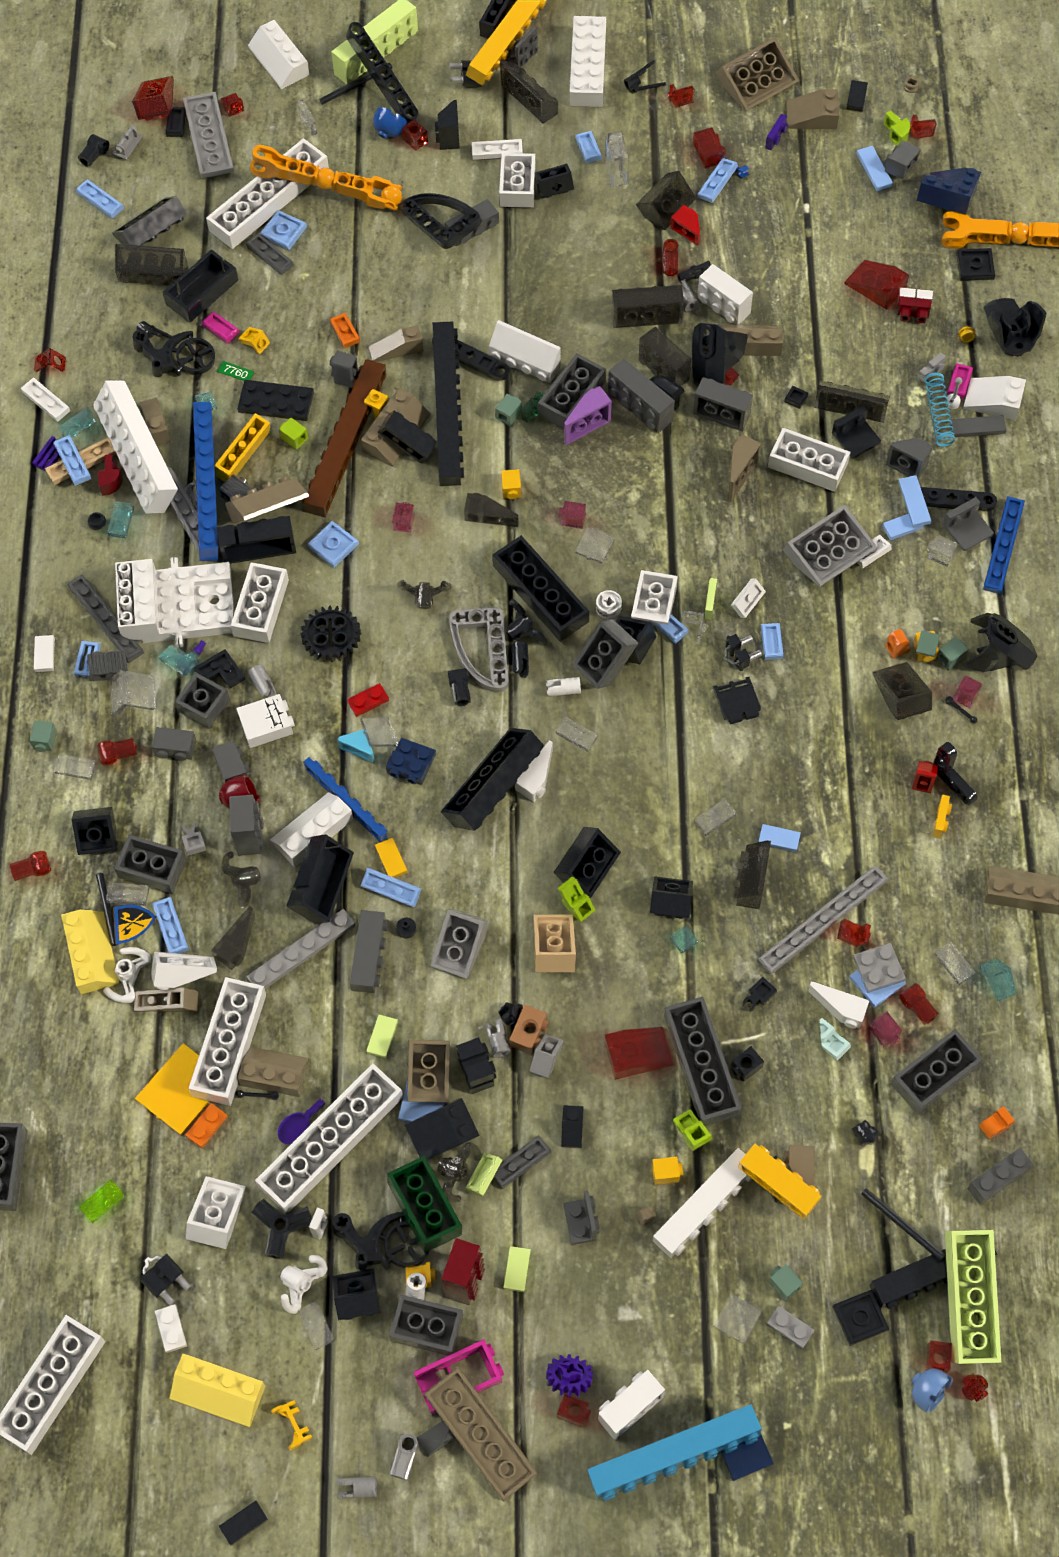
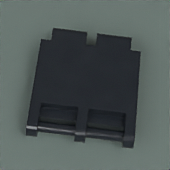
[713,677,761,725]

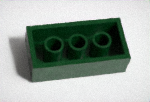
[387,1156,462,1253]

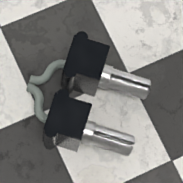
[723,634,762,671]

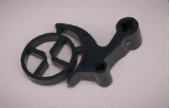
[132,330,215,377]
[333,1212,430,1271]

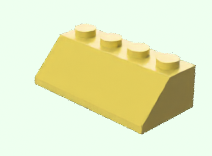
[61,910,120,994]
[170,1354,266,1428]

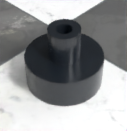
[396,917,416,939]

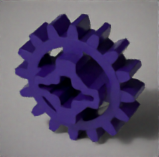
[546,1354,593,1397]

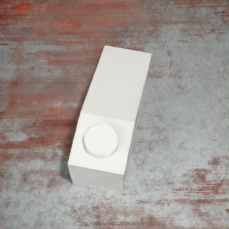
[515,740,553,802]
[808,981,869,1029]

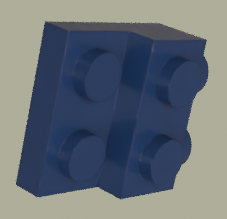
[386,738,436,785]

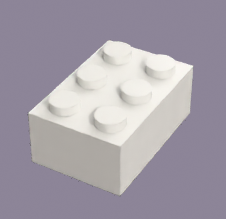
[499,153,536,207]
[697,264,753,325]
[598,1370,665,1441]

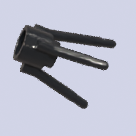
[624,60,666,93]
[136,321,173,339]

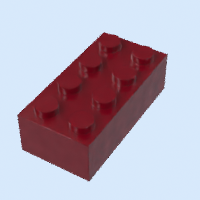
[441,1238,485,1305]

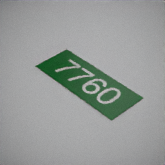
[217,361,254,381]

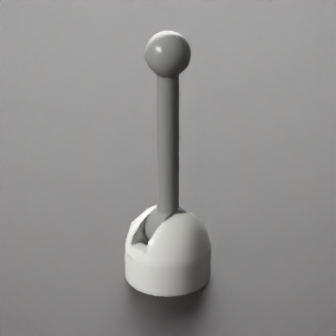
[946,377,962,409]

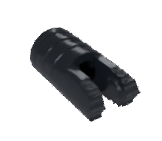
[512,641,529,678]

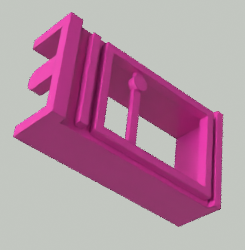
[413,1339,504,1416]

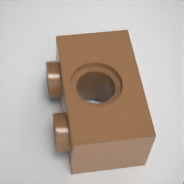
[509,1005,549,1055]

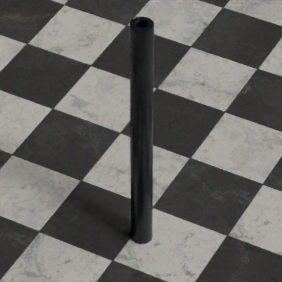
[319,62,392,105]
[861,1188,946,1262]

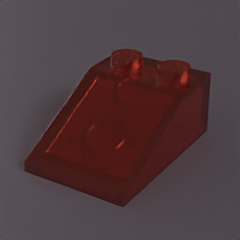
[132,76,174,121]
[844,260,909,310]
[604,1027,674,1080]

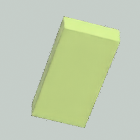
[704,578,717,620]
[366,1015,398,1059]
[465,1153,502,1196]
[504,1246,531,1292]

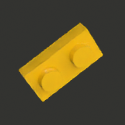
[933,795,952,838]

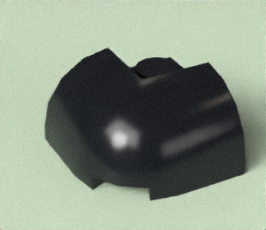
[649,376,685,411]

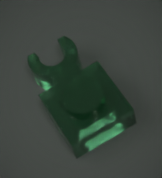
[522,391,544,423]

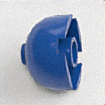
[373,107,407,139]

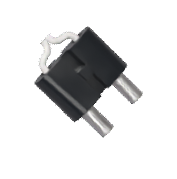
[449,60,482,87]
[140,1254,191,1306]

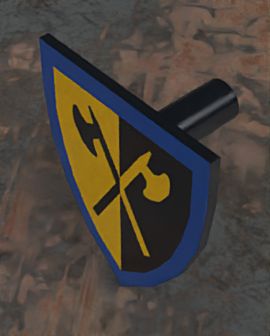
[113,904,156,945]

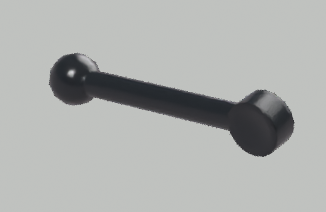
[945,696,978,724]
[236,1090,279,1100]

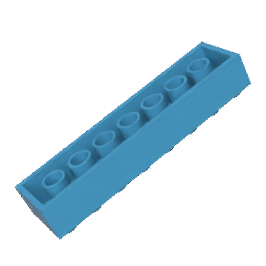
[587,1404,762,1502]

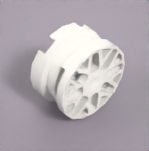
[596,590,622,620]

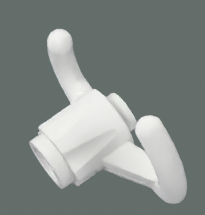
[103,947,151,1003]
[280,1255,327,1314]

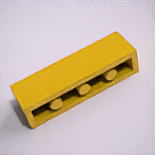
[214,413,270,482]
[738,1144,822,1220]

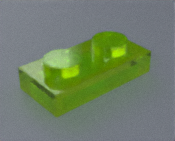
[79,1180,125,1224]

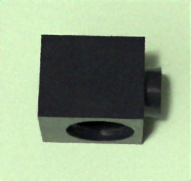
[731,1046,764,1081]

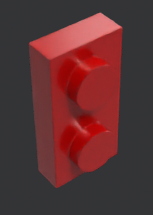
[347,683,389,717]

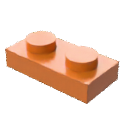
[330,313,360,349]
[185,1103,228,1149]

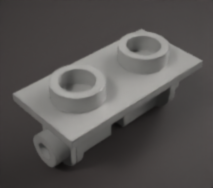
[112,125,143,160]

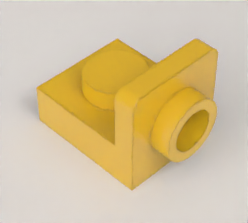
[238,327,270,354]
[364,389,388,419]
[406,1262,436,1288]

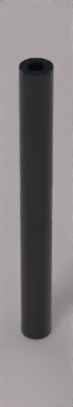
[96,873,119,946]

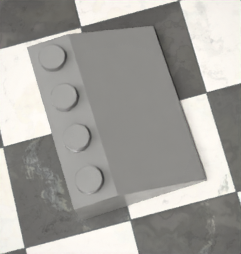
[783,505,878,587]

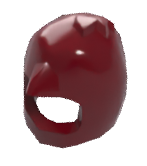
[219,775,261,809]

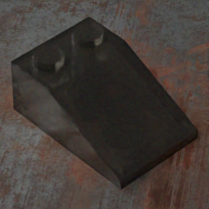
[873,662,932,720]

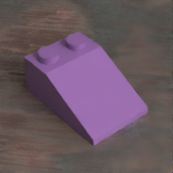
[564,386,612,445]

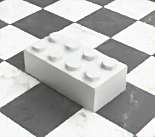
[768,428,850,492]
[231,562,289,643]

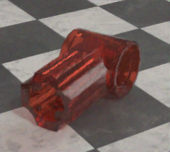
[663,239,679,276]
[97,738,137,765]
[9,851,51,881]
[899,983,939,1025]

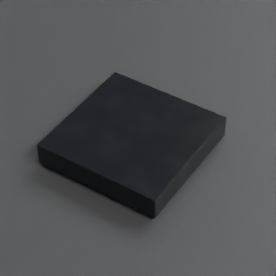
[956,248,995,281]
[832,1290,889,1346]

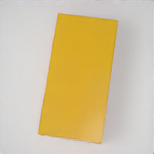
[375,838,408,878]

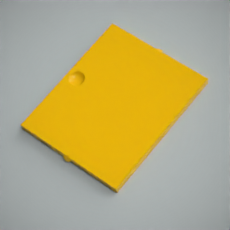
[135,1043,210,1135]

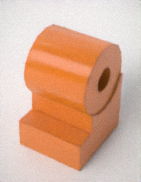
[885,629,910,659]
[979,1106,1015,1139]

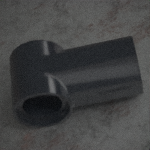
[78,134,110,167]
[448,668,471,706]

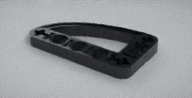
[400,193,482,249]

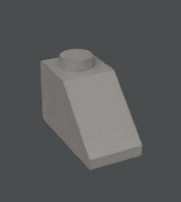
[530,1034,564,1078]

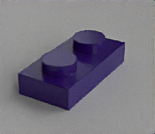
[765,114,788,150]

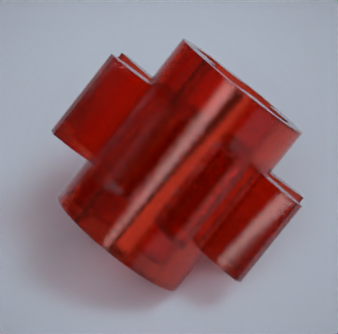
[961,1373,988,1402]

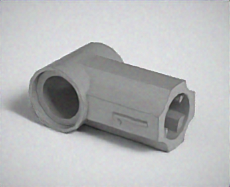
[390,1433,419,1480]

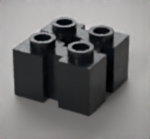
[456,1037,497,1094]

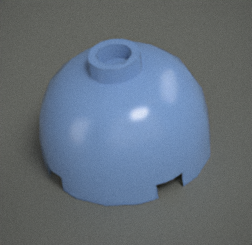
[911,1368,953,1414]

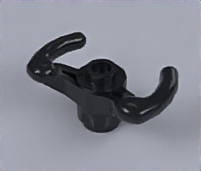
[506,599,547,644]

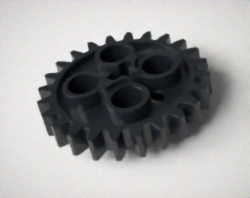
[300,605,361,662]

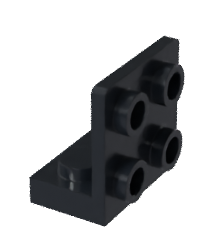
[832,406,881,459]

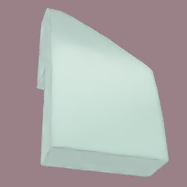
[820,1018,851,1061]

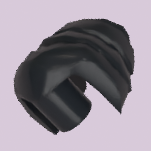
[498,1002,523,1026]
[852,1120,879,1146]

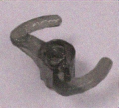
[397,580,452,609]
[222,851,261,908]
[438,1142,482,1203]

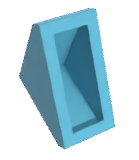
[338,729,374,763]

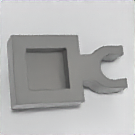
[918,353,946,382]
[182,822,206,856]

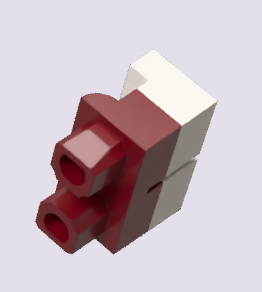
[897,288,933,324]

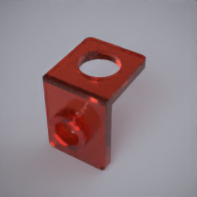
[34,348,66,372]

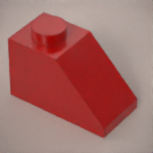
[671,205,700,245]
[912,761,938,794]

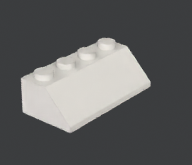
[248,20,309,89]
[489,320,561,383]
[269,792,354,868]

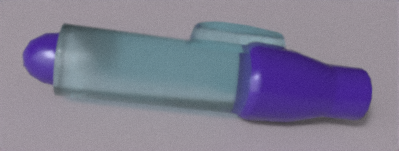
[183,640,206,672]

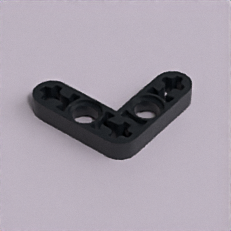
[933,742,978,805]

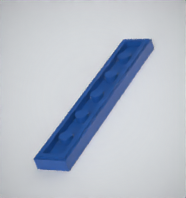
[983,496,1025,594]

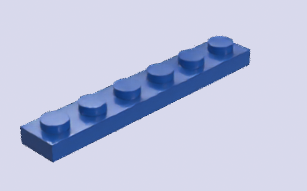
[303,757,388,842]

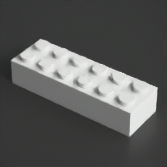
[570,16,606,107]
[189,977,266,1106]
[0,1315,106,1455]

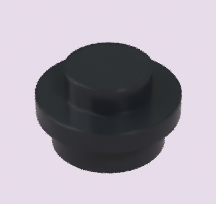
[88,512,106,530]

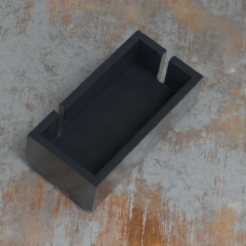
[163,249,238,323]
[217,516,296,564]
[286,834,354,924]

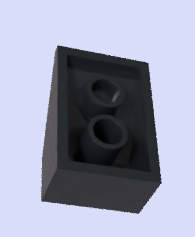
[405,1098,480,1160]

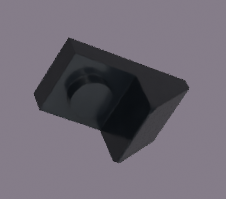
[561,1105,584,1148]

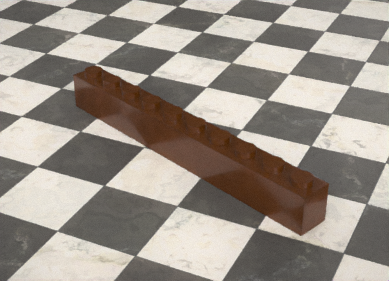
[302,359,387,518]

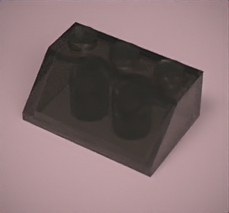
[636,171,697,230]
[734,840,771,910]

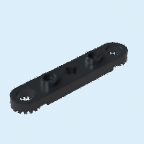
[432,338,509,381]
[920,487,997,512]

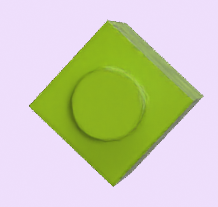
[279,418,309,450]

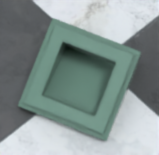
[916,631,940,657]

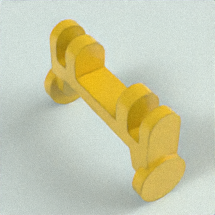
[271,1400,313,1451]

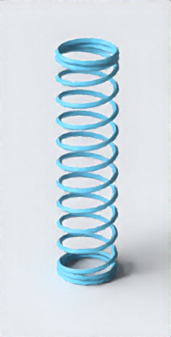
[924,372,955,446]

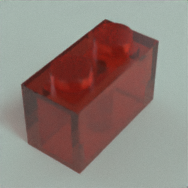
[693,127,726,168]

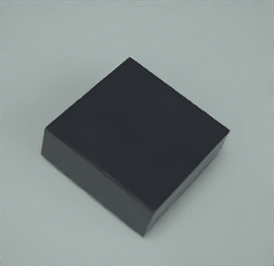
[784,386,808,409]

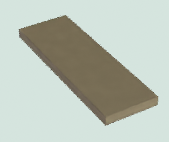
[424,1367,538,1502]

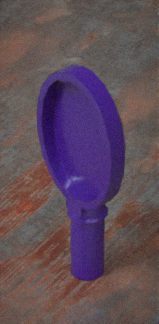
[277,1098,325,1145]

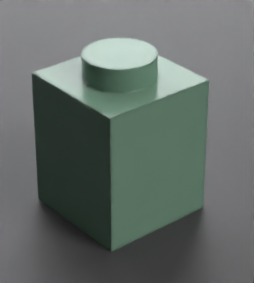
[495,394,522,426]
[936,637,968,670]
[30,721,57,752]
[769,1264,803,1301]

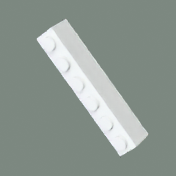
[653,1148,752,1258]

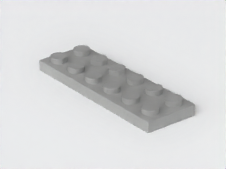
[183,92,234,179]

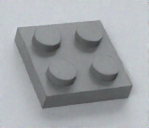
[853,943,906,993]

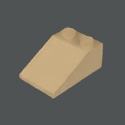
[534,915,576,973]

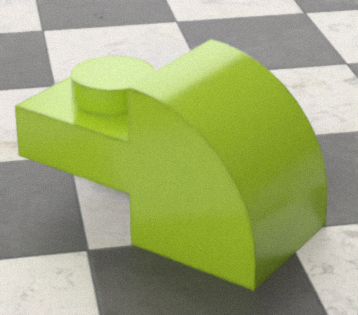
[883,110,910,146]
[557,877,596,922]
[673,1109,712,1151]

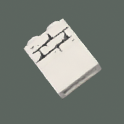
[237,694,295,748]

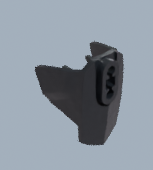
[984,298,1047,357]
[692,322,748,388]
[966,613,1037,672]

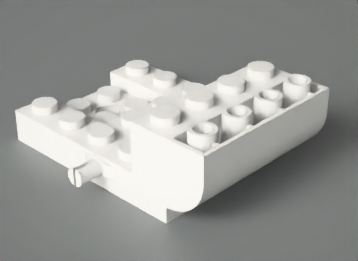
[115,557,234,648]

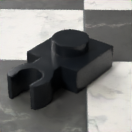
[742,977,777,1012]

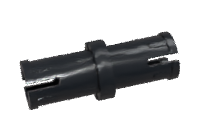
[677,261,711,284]

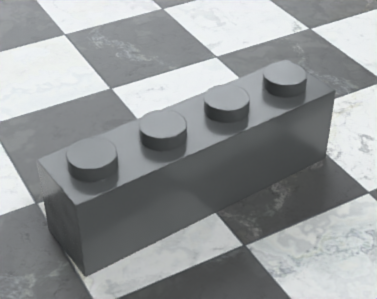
[349,910,389,993]

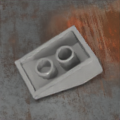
[430,909,490,979]

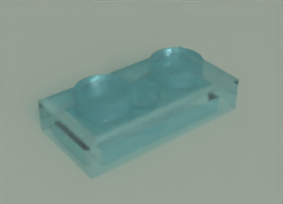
[59,407,95,438]
[107,502,134,538]
[159,644,198,676]

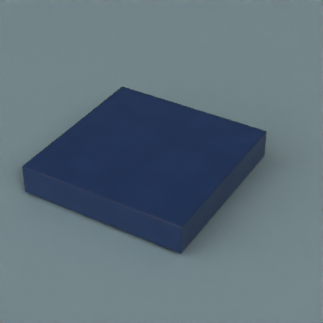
[721,1434,774,1481]

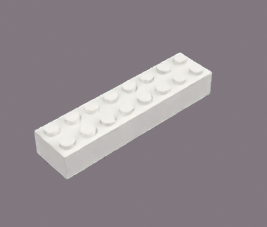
[206,138,329,249]
[93,381,178,514]
[255,1064,403,1214]

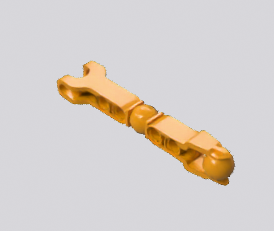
[250,145,403,211]
[942,211,1059,249]

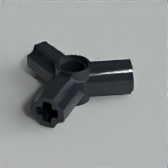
[252,1199,312,1259]

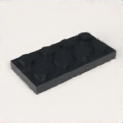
[237,380,314,421]

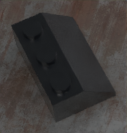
[553,827,621,898]

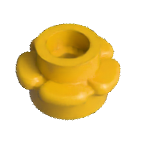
[958,326,975,343]

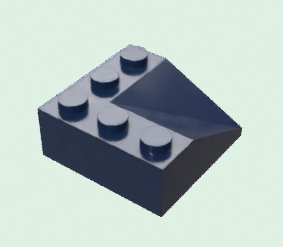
[916,167,981,215]

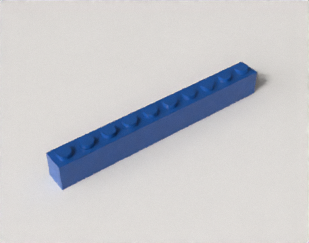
[193,402,218,561]

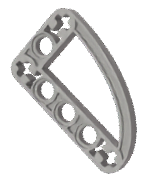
[449,607,508,692]

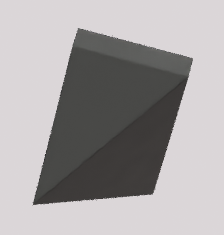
[417,1421,456,1457]

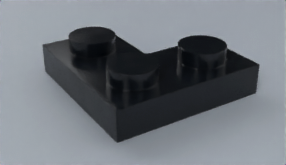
[194,649,246,689]

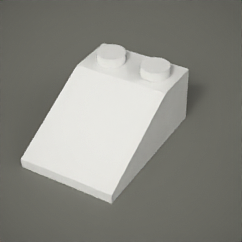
[963,376,1026,421]
[631,570,678,625]
[151,952,217,990]
[186,1176,246,1249]

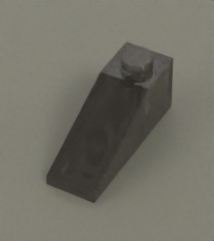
[464,493,519,527]
[211,906,255,970]

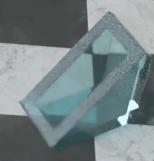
[980,958,1016,1001]

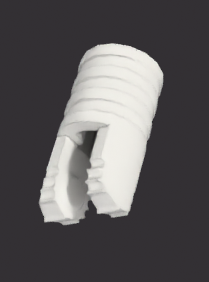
[546,677,581,696]
[406,1273,426,1300]

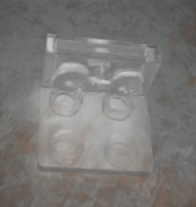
[110,670,156,714]

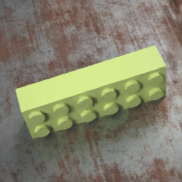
[331,0,418,84]
[945,1230,1001,1364]

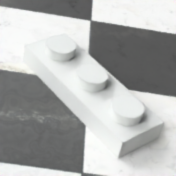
[472,139,523,160]
[21,377,70,422]

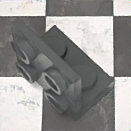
[503,26,538,71]
[943,497,994,551]
[563,1190,600,1246]

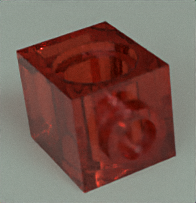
[402,119,428,151]
[926,1340,952,1373]
[557,1394,591,1427]

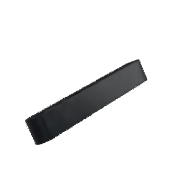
[346,22,418,127]

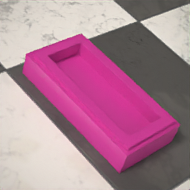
[202,311,239,344]
[947,363,973,399]

